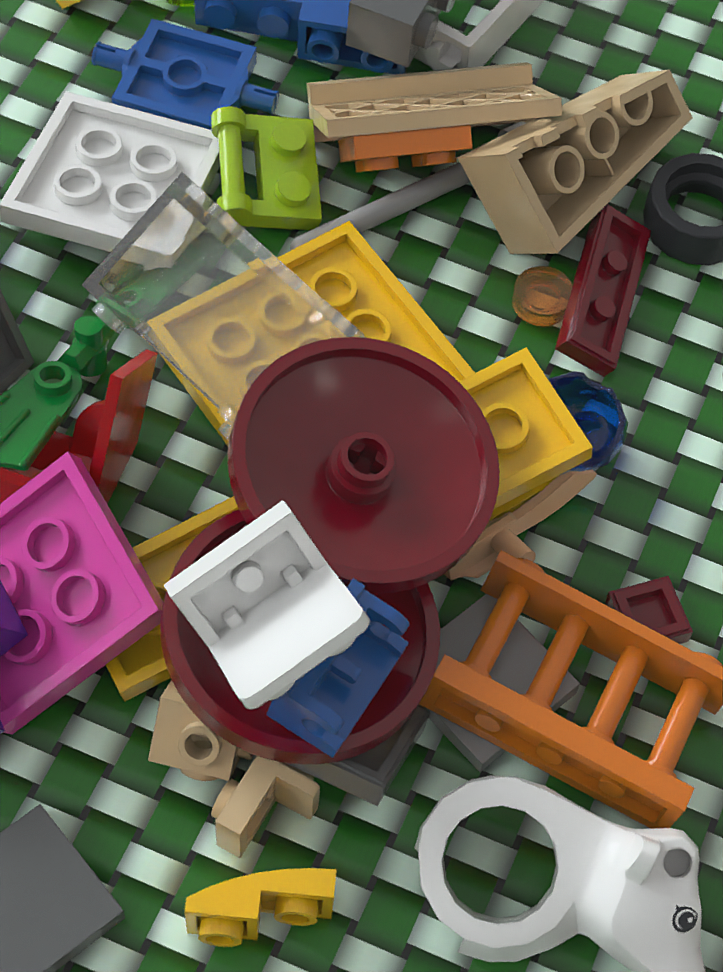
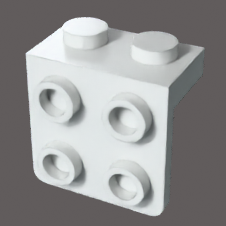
[164,500,370,709]

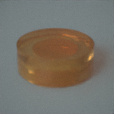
[512,266,572,326]

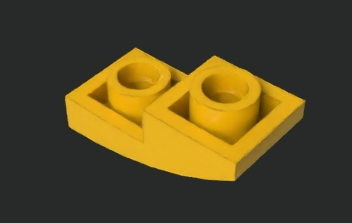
[185,868,337,947]

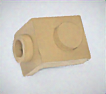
[211,756,320,858]

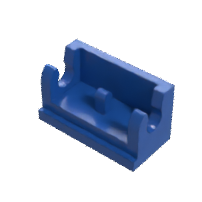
[266,579,410,758]

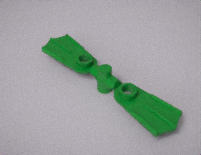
[0,237,208,471]

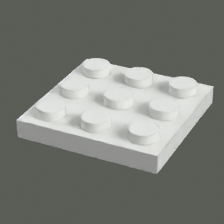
[0,91,220,268]

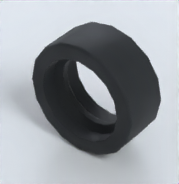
[643,153,723,265]

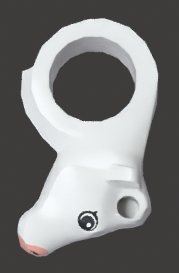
[414,775,706,972]

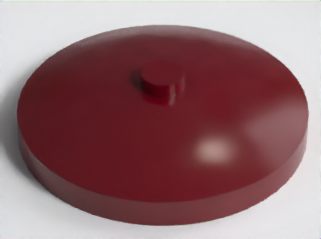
[228,337,500,594]
[160,509,440,765]

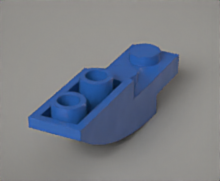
[194,0,406,75]

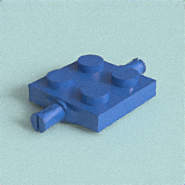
[92,19,279,130]

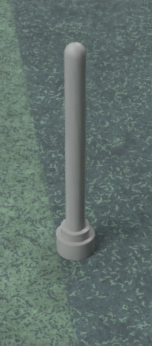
[290,121,525,251]

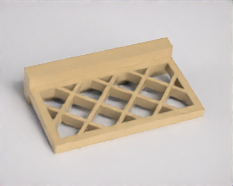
[307,62,562,143]

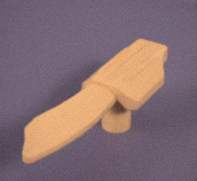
[445,469,597,581]

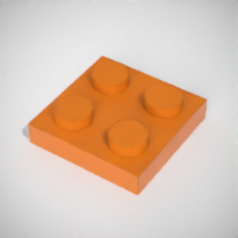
[338,124,473,172]

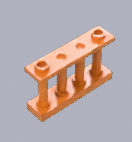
[419,550,723,829]

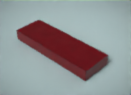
[555,204,651,377]

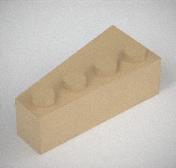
[458,70,693,254]

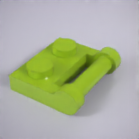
[211,106,322,230]

